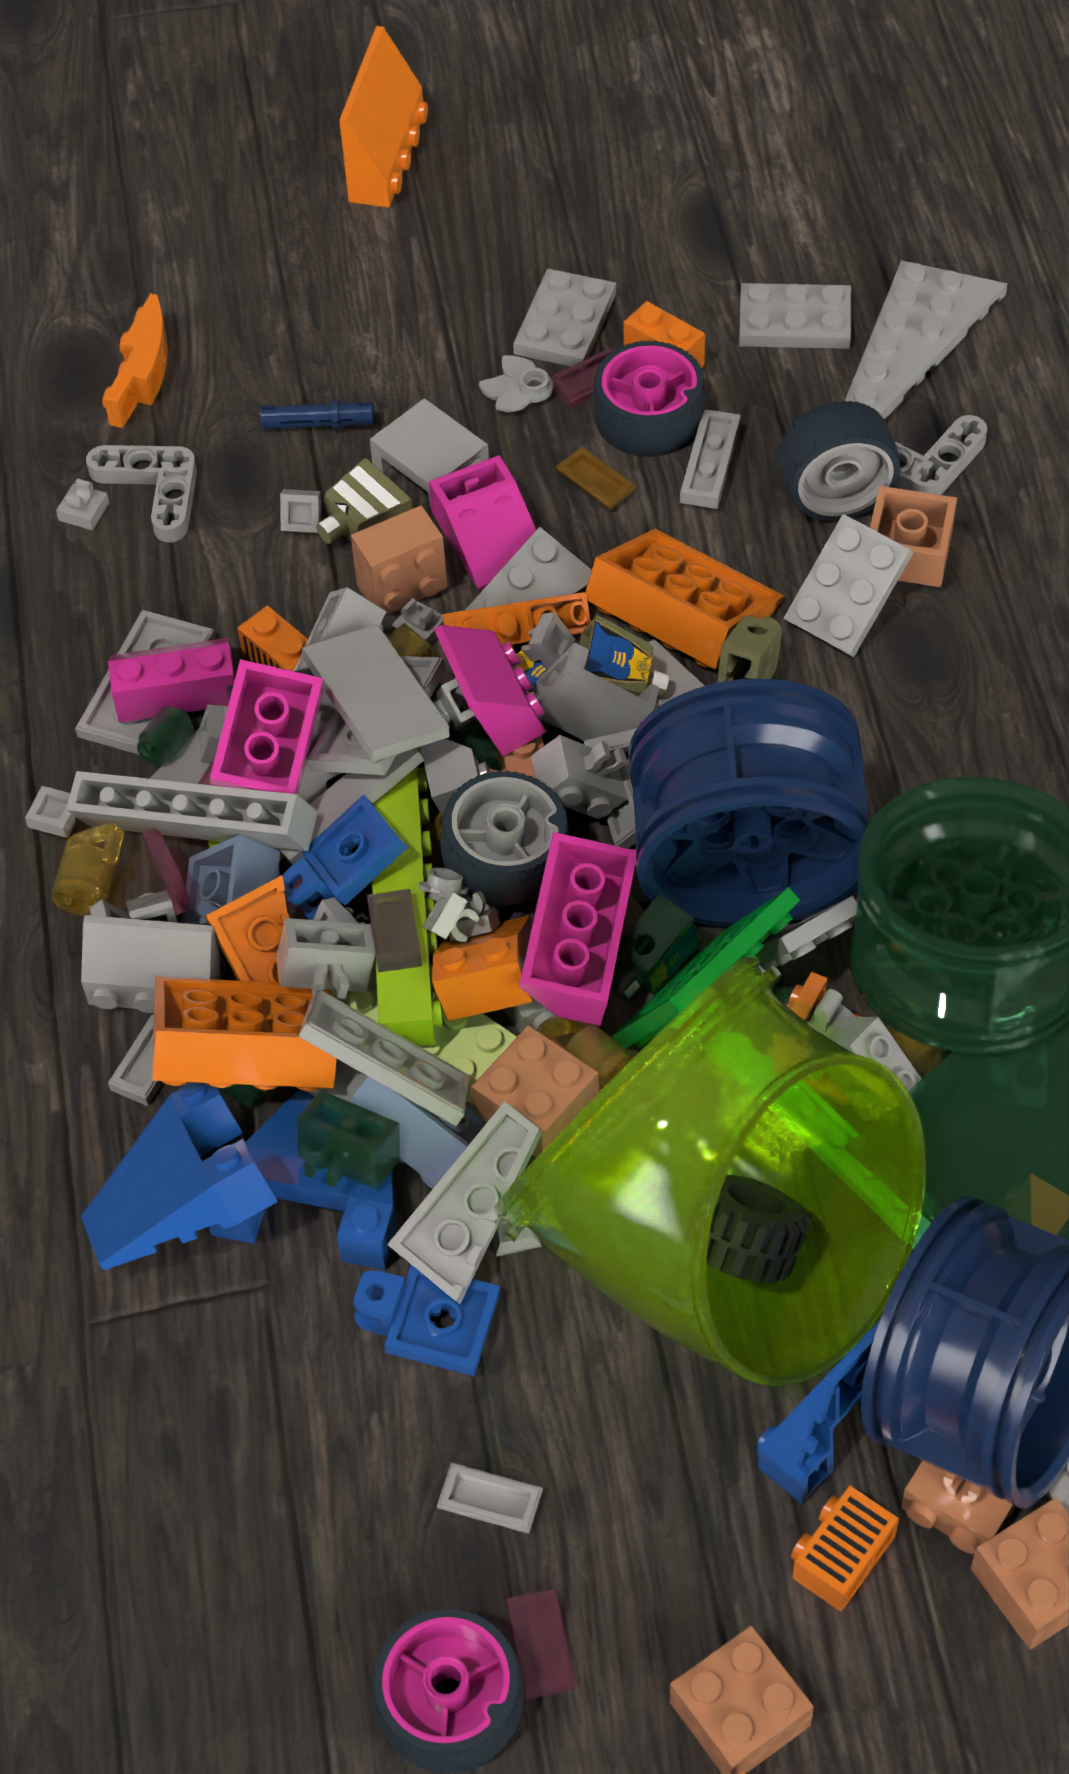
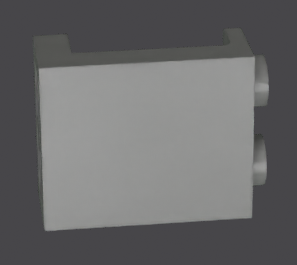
[370,398,489,507]
[534,643,660,740]

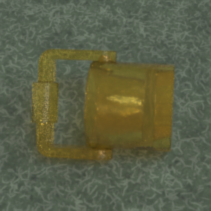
[51,822,124,916]
[538,1018,636,1102]

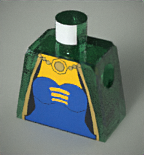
[611,894,701,1000]

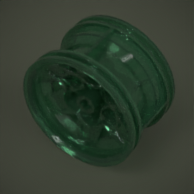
[850,777,1069,1053]

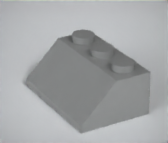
[81,915,224,1013]

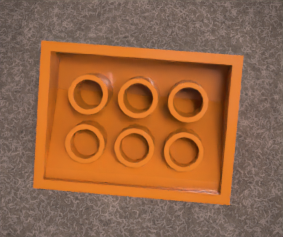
[339,26,428,208]
[585,529,785,669]
[152,977,337,1092]

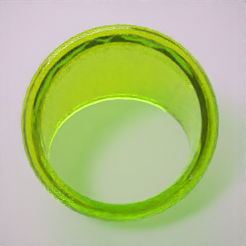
[494,954,926,1386]

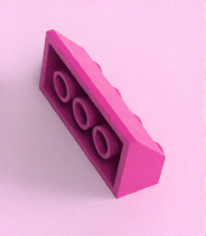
[519,832,636,1026]

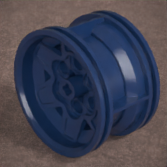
[629,679,875,927]
[861,1195,1069,1508]

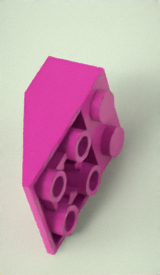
[429,455,536,592]

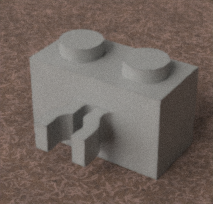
[531,735,627,820]
[276,918,376,999]

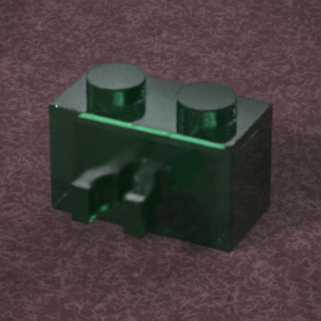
[297,1090,400,1190]

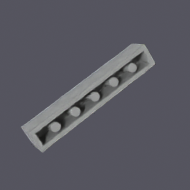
[66,771,318,852]

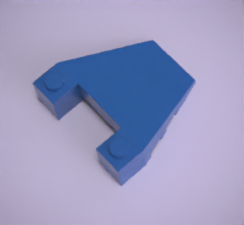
[81,1082,278,1270]
[209,1089,397,1270]
[757,1320,880,1504]

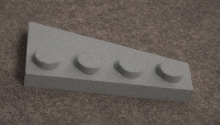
[465,527,592,610]
[387,1101,543,1304]

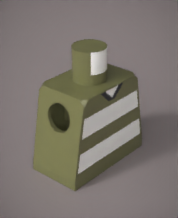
[316,458,412,544]

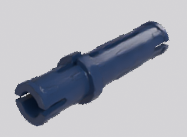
[260,400,375,430]

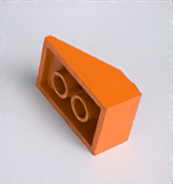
[432,915,533,1021]

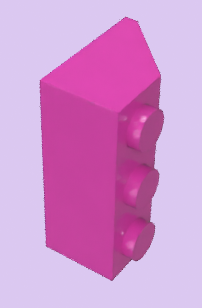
[434,625,546,756]
[108,637,235,723]

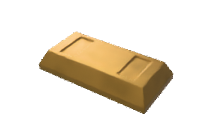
[555,447,636,510]

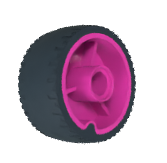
[593,341,706,457]
[372,1608,524,1774]

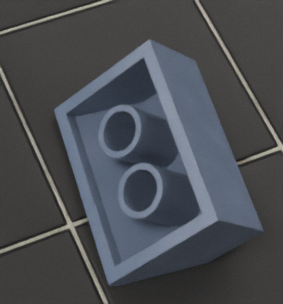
[341,1076,487,1189]

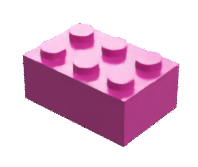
[210,659,323,795]

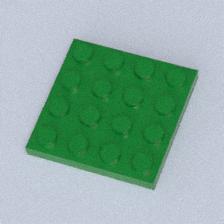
[609,887,800,1051]

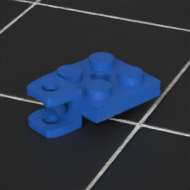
[283,794,408,920]
[353,1264,500,1377]

